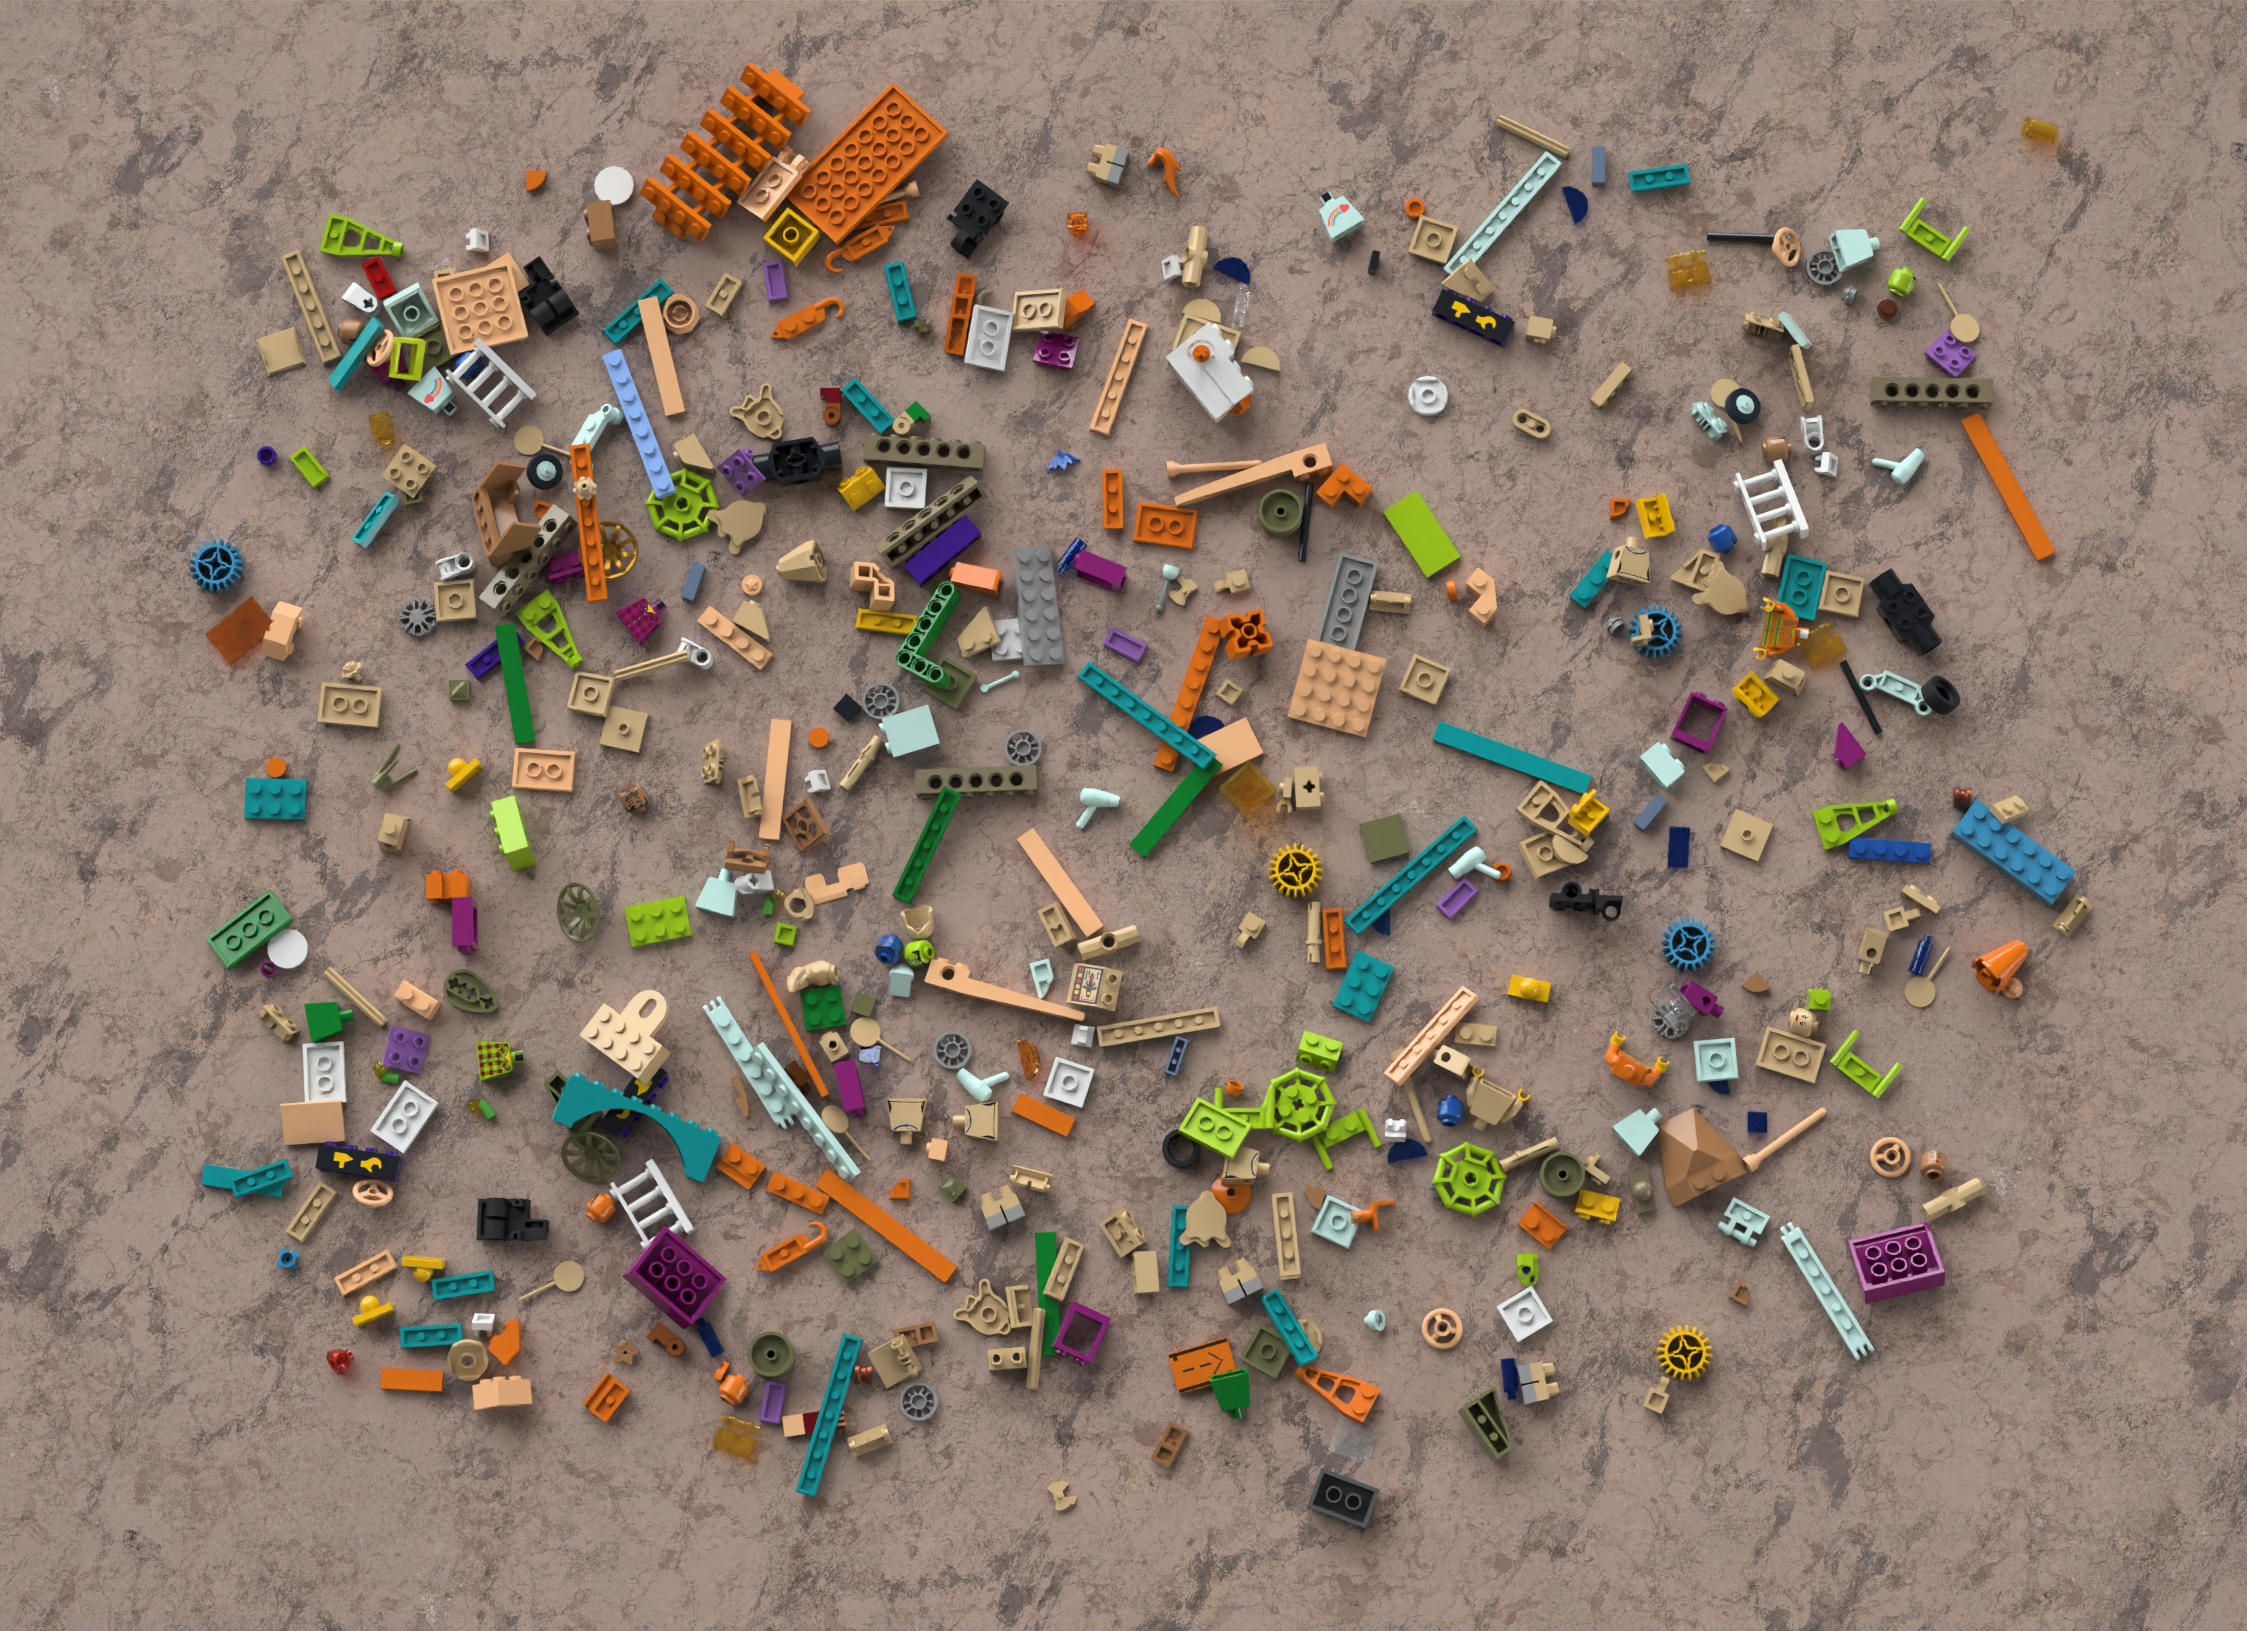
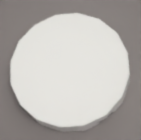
[594,166,634,206]
[1408,376,1448,416]
[267,929,308,969]

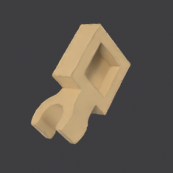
[1213,569,1250,594]
[1276,777,1292,814]
[1883,906,1921,932]
[1235,912,1266,949]
[1642,1376,1670,1414]

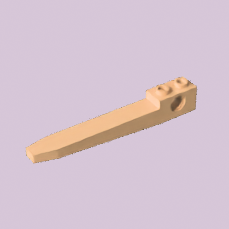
[1174,443,1332,507]
[925,957,1085,1022]

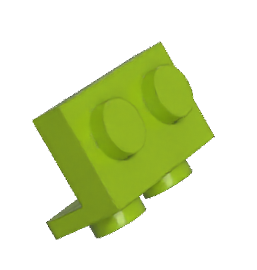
[1295,1031,1343,1073]

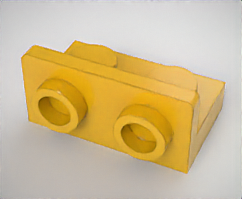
[1574,1189,1620,1225]

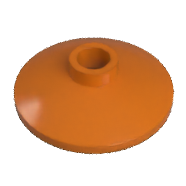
[1211,1175,1251,1214]

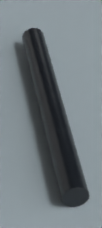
[1707,232,1787,242]
[1298,482,1314,562]
[1839,660,1883,735]

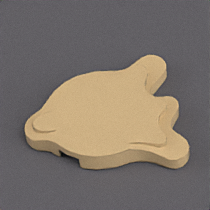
[729,383,784,441]
[707,500,766,555]
[1692,561,1750,615]
[1179,1191,1231,1248]
[953,1279,1012,1335]

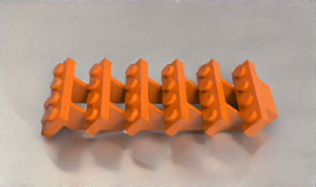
[639,62,812,242]

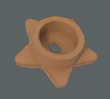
[613,1339,639,1366]

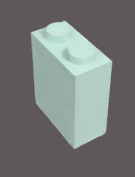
[879,705,940,757]

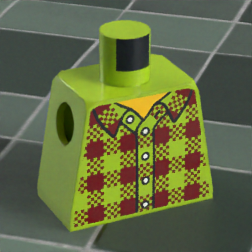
[476,1041,525,1082]

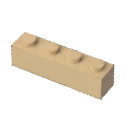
[1589,362,1632,409]

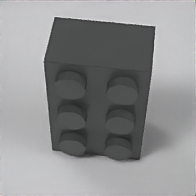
[1307,1468,1380,1529]

